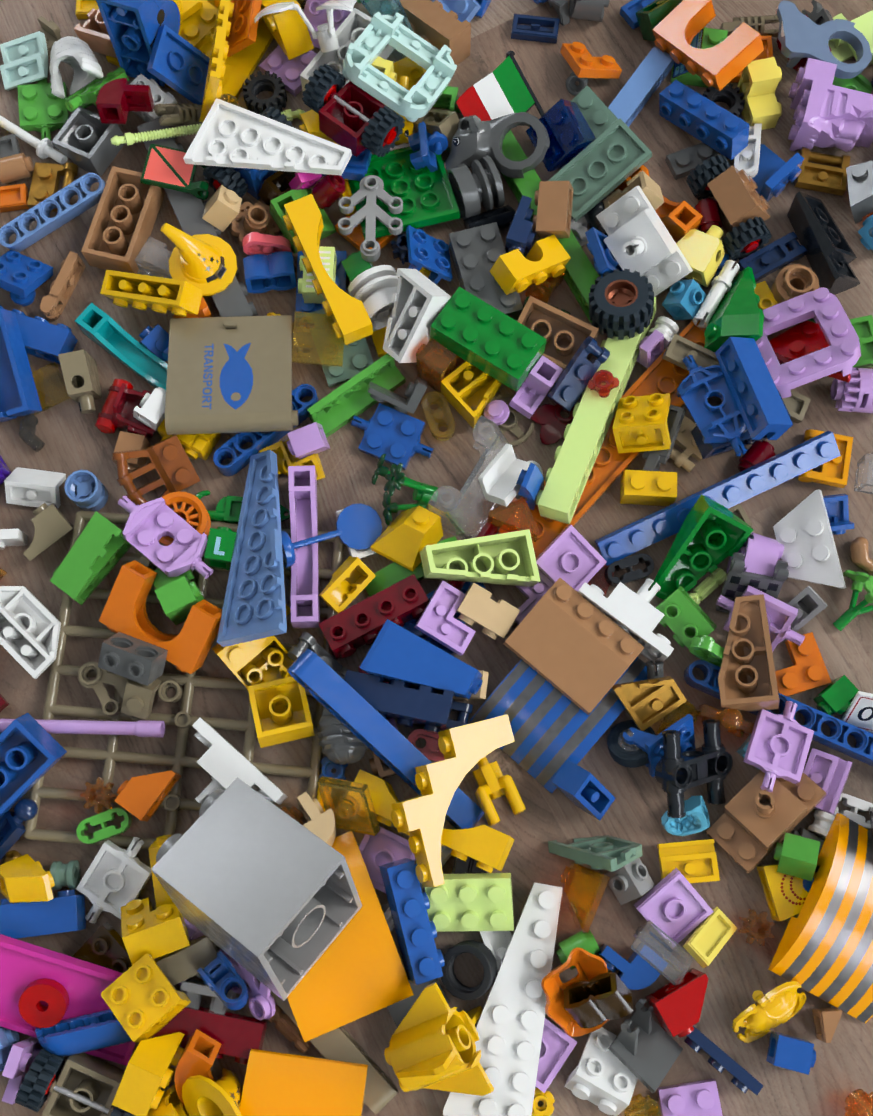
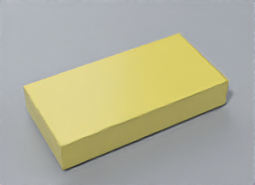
[683,907,737,968]

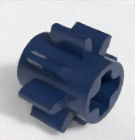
[391,234,409,264]

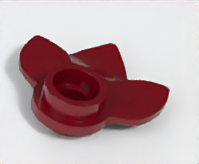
[530,404,575,445]

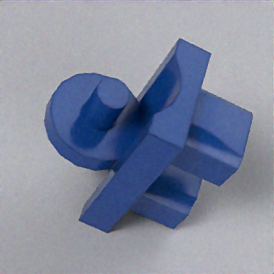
[408,122,448,172]

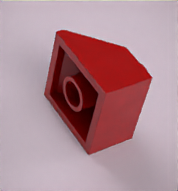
[645,968,708,1038]

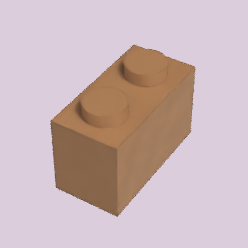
[533,181,574,238]

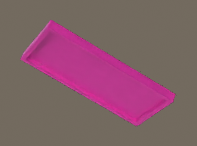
[0,934,136,1066]

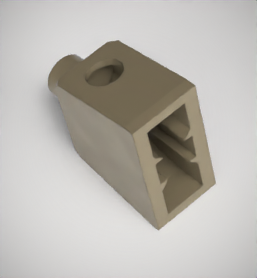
[58,349,102,414]

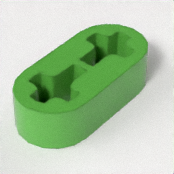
[76,808,132,844]

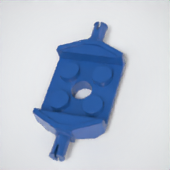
[676,355,747,457]

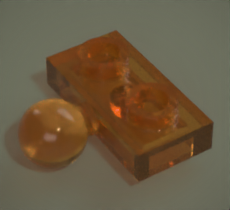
[696,704,755,738]

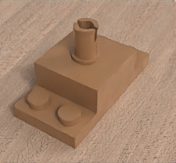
[706,771,827,874]

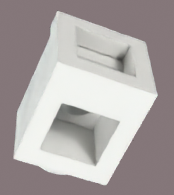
[133,387,166,431]

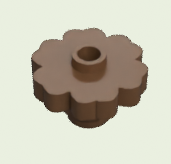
[230,201,280,246]

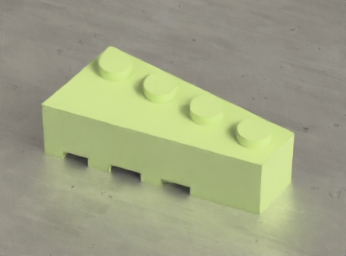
[420,529,541,587]

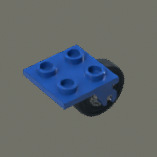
[607,714,695,777]

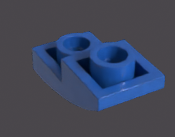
[516,463,544,510]

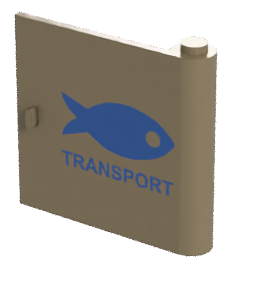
[165,315,299,435]

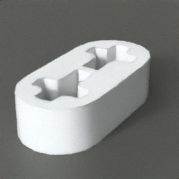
[834,793,873,829]

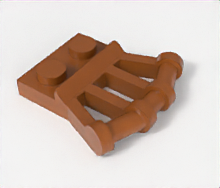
[112,435,201,505]

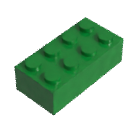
[430,287,547,392]

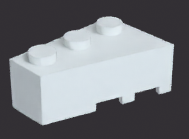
[383,268,451,363]

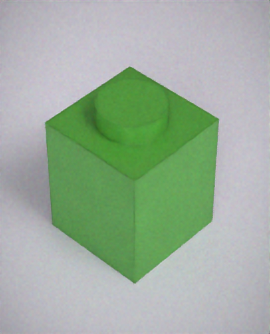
[774,832,820,881]

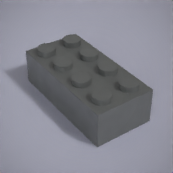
[449,222,524,321]

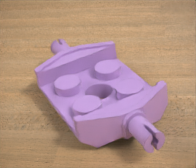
[118,495,214,579]

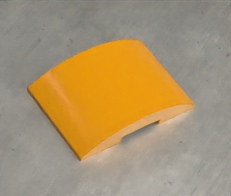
[287,831,414,1042]
[239,1049,368,1116]

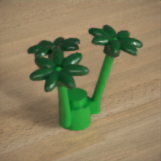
[372,454,438,525]

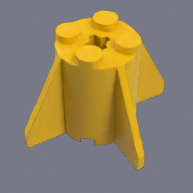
[384,982,494,1096]

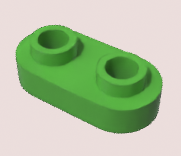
[689,635,724,667]

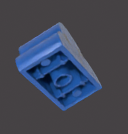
[96,0,180,87]

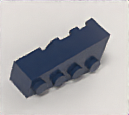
[344,670,454,734]

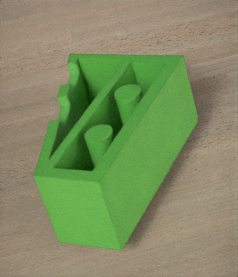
[50,511,132,605]

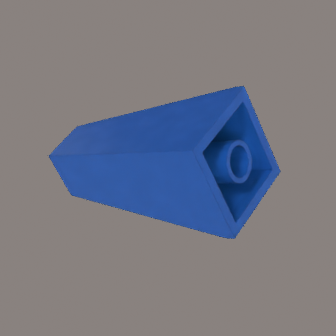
[359,619,483,699]

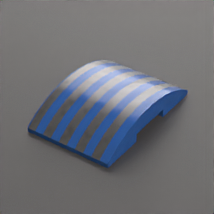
[469,656,648,794]

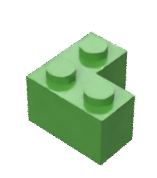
[153,568,205,625]

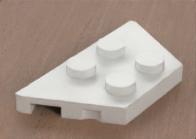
[773,489,846,589]

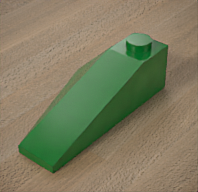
[704,266,764,352]
[649,494,753,600]

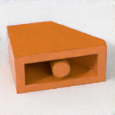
[114,770,182,822]

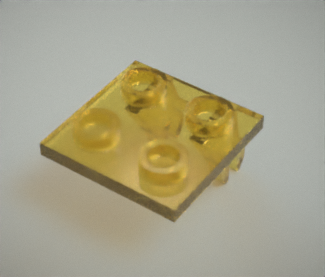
[292,311,344,367]

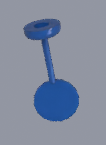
[281,503,382,568]

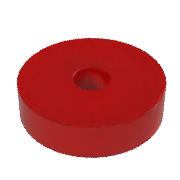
[18,978,69,1028]

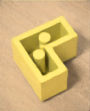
[737,57,782,130]

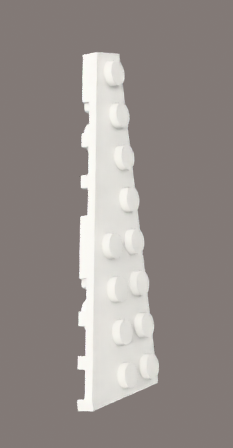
[443,882,563,1116]

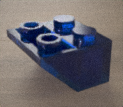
[526,99,596,172]

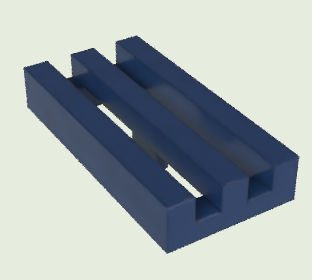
[511,14,560,44]

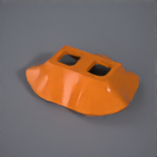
[541,947,609,1037]

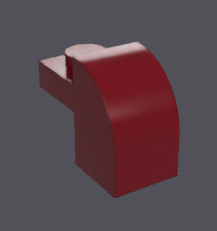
[96,78,154,124]

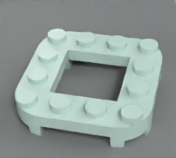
[342,12,457,122]

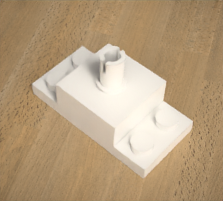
[596,185,693,297]
[578,578,674,664]
[192,717,288,805]

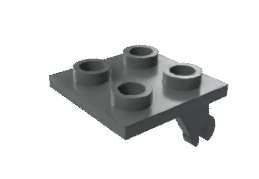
[608,999,683,1093]

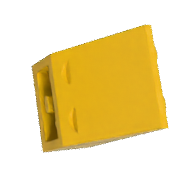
[212,636,294,690]

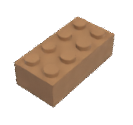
[81,166,166,274]

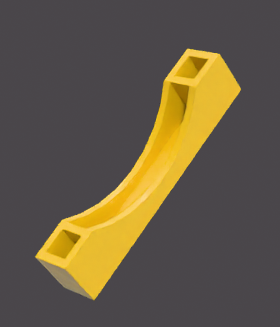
[282,194,373,345]
[346,769,515,873]

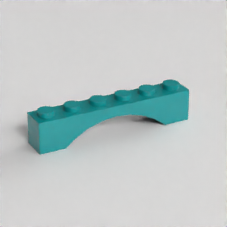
[75,302,168,390]

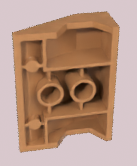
[503,578,645,715]

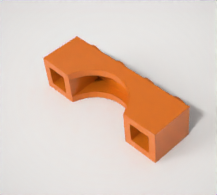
[614,165,703,243]

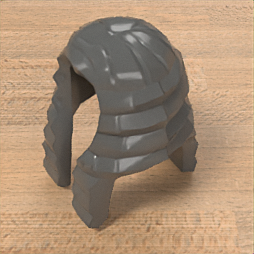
[316,707,369,765]

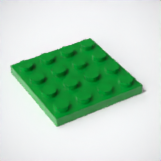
[348,146,460,240]

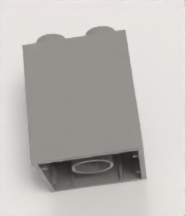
[151,777,362,1001]

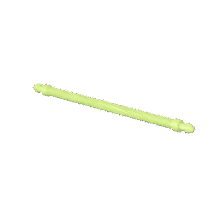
[111,109,305,146]

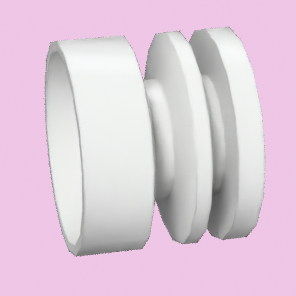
[348,265,399,331]

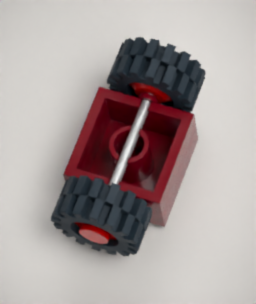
[302,64,405,157]

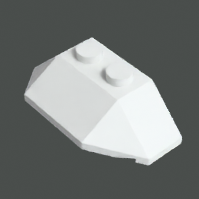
[0,586,61,679]

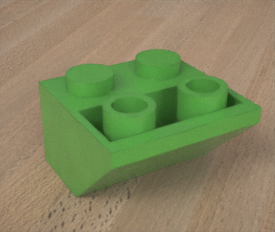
[269,189,336,254]

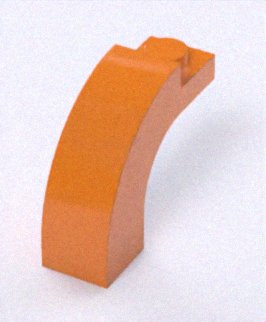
[174,1029,222,1107]

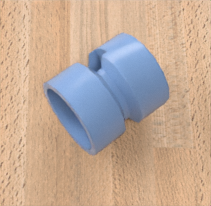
[64,470,108,512]

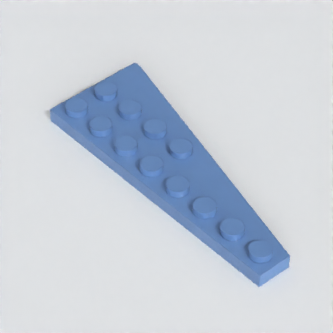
[217,450,287,647]

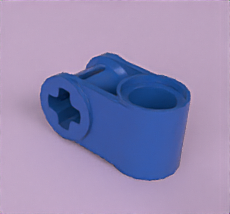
[197,951,249,1010]

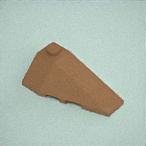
[718,594,779,712]

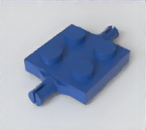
[351,403,434,470]

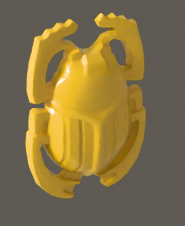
[732,981,806,1043]

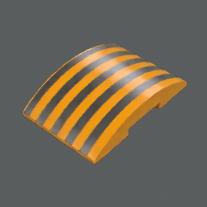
[768,813,873,1024]

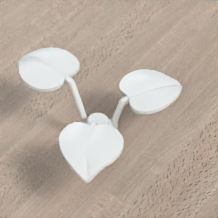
[254,0,357,53]

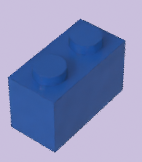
[551,759,616,821]

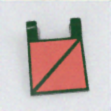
[140,144,209,200]

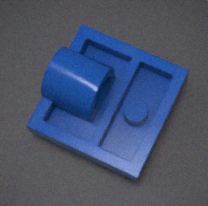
[0,250,53,298]

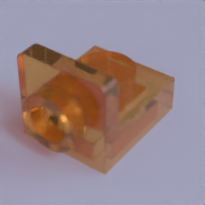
[525,273,565,304]

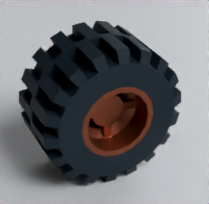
[589,269,654,340]

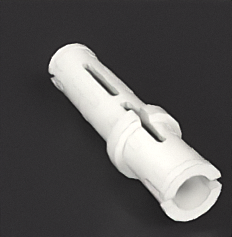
[693,260,740,328]

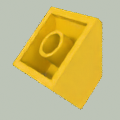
[247,676,315,748]

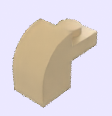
[297,792,336,847]

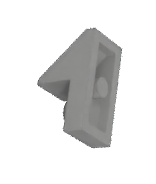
[786,586,828,640]

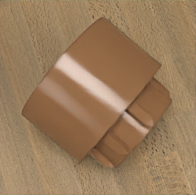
[770,264,819,304]

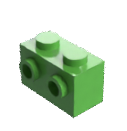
[655,586,717,649]

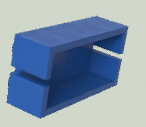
[0,308,42,423]

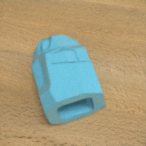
[661,796,710,836]

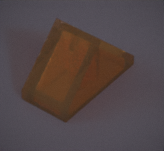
[487,497,539,542]

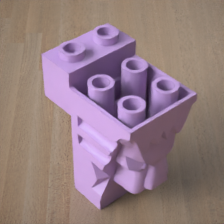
[788,58,873,152]

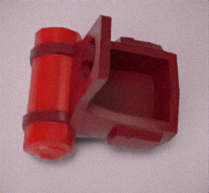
[95,379,155,438]

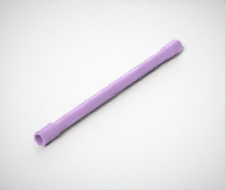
[0,719,165,737]

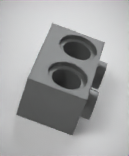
[98,632,168,686]

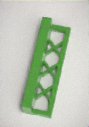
[307,353,406,438]

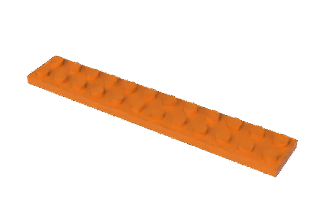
[498,320,706,558]

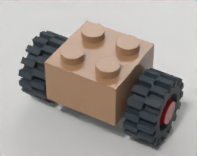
[686,155,772,261]

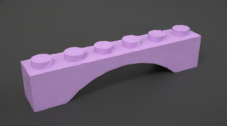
[288,465,320,628]

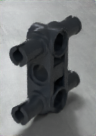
[655,719,733,818]

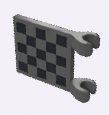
[716,552,789,613]

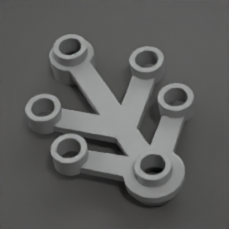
[338,175,403,262]

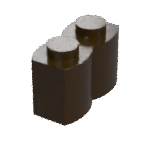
[563,972,633,1028]

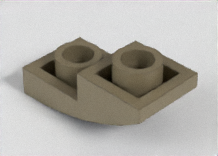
[155,935,219,985]

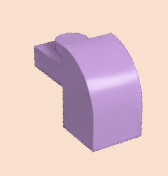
[509,355,564,419]

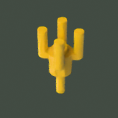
[472,756,526,827]

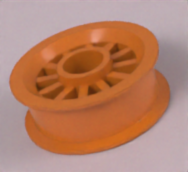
[159,491,211,546]

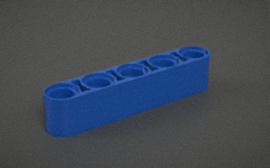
[213,384,319,476]

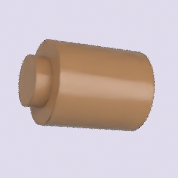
[0,152,34,184]

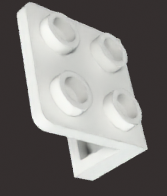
[564,1027,638,1116]

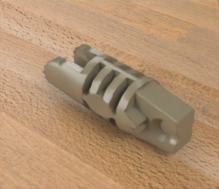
[720,15,779,38]
[154,104,203,127]

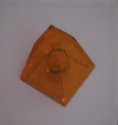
[559,863,610,933]

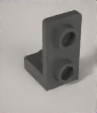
[368,376,427,414]

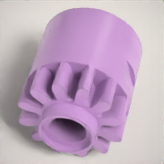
[831,367,873,413]

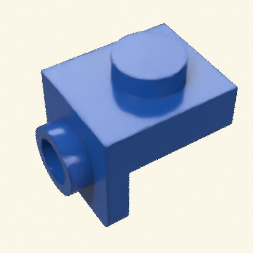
[139,324,169,362]
[823,494,855,535]

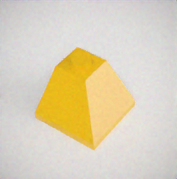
[370,506,444,572]

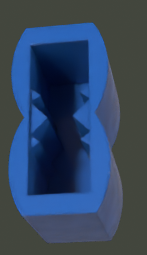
[243,251,297,294]

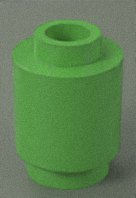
[556,930,600,970]

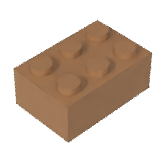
[517,296,599,374]

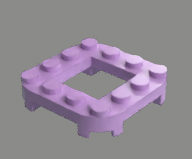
[756,287,861,398]

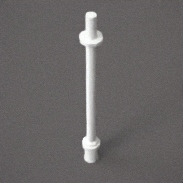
[0,115,67,165]

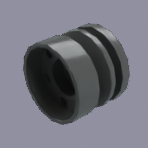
[447,156,505,220]

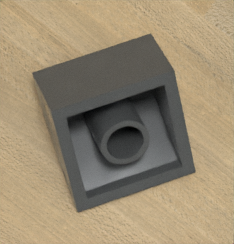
[52,107,125,177]

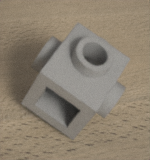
[604,858,655,905]

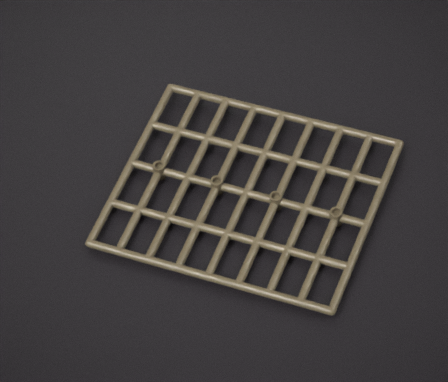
[23,510,344,849]

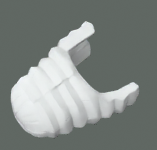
[49,36,103,99]

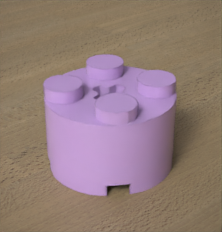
[727,533,784,577]

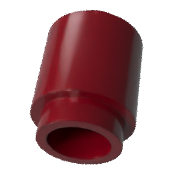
[311,174,346,209]
[694,198,722,233]
[737,440,775,472]

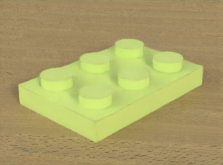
[425,873,514,932]

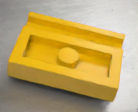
[657,839,720,883]

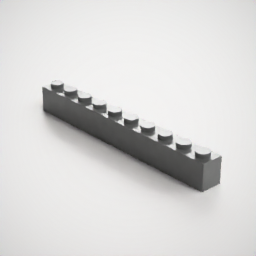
[137,117,258,317]

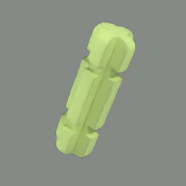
[689,568,727,605]

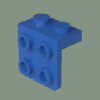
[753,144,804,202]

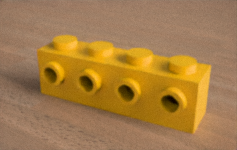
[100,270,203,317]

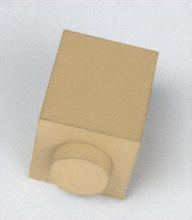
[202,185,242,232]

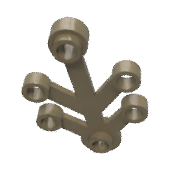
[78,661,182,722]

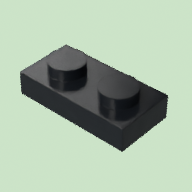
[463,205,516,229]

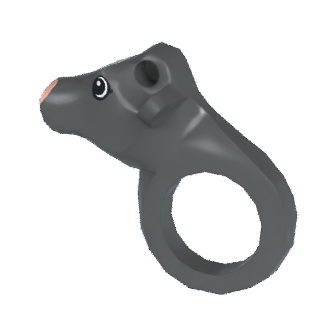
[444,112,550,179]

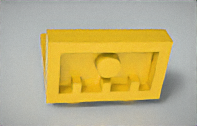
[612,393,671,454]
[101,954,191,1043]

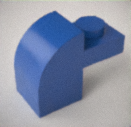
[598,943,667,990]

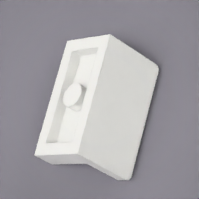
[478,443,530,507]
[4,467,66,508]

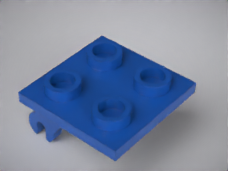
[406,225,453,285]

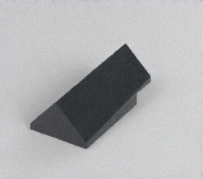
[787,191,860,295]

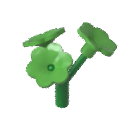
[833,570,873,631]

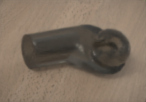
[19,414,45,452]

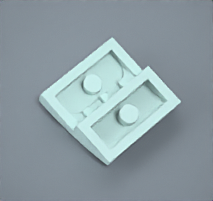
[0,31,49,90]

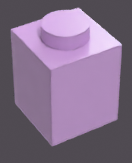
[287,422,330,459]

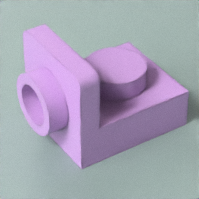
[637,329,664,368]

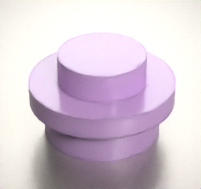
[484,400,510,425]

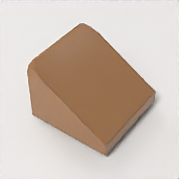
[812,1007,842,1043]

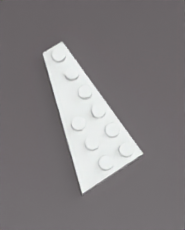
[183,98,352,176]

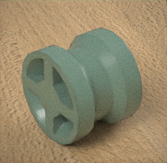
[50,860,81,890]

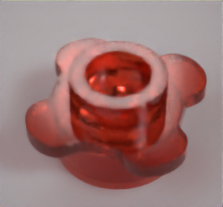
[588,370,619,398]

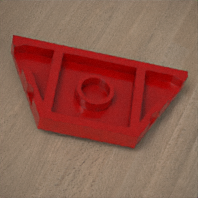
[769,320,851,383]

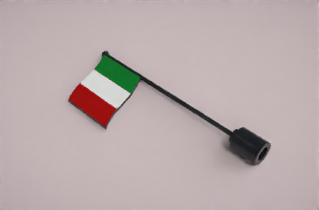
[456,51,608,236]

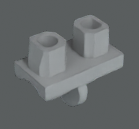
[180,974,236,1015]

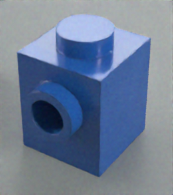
[766,1031,816,1075]

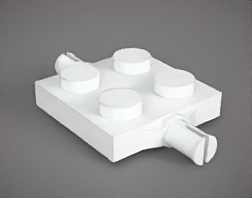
[76,837,152,923]

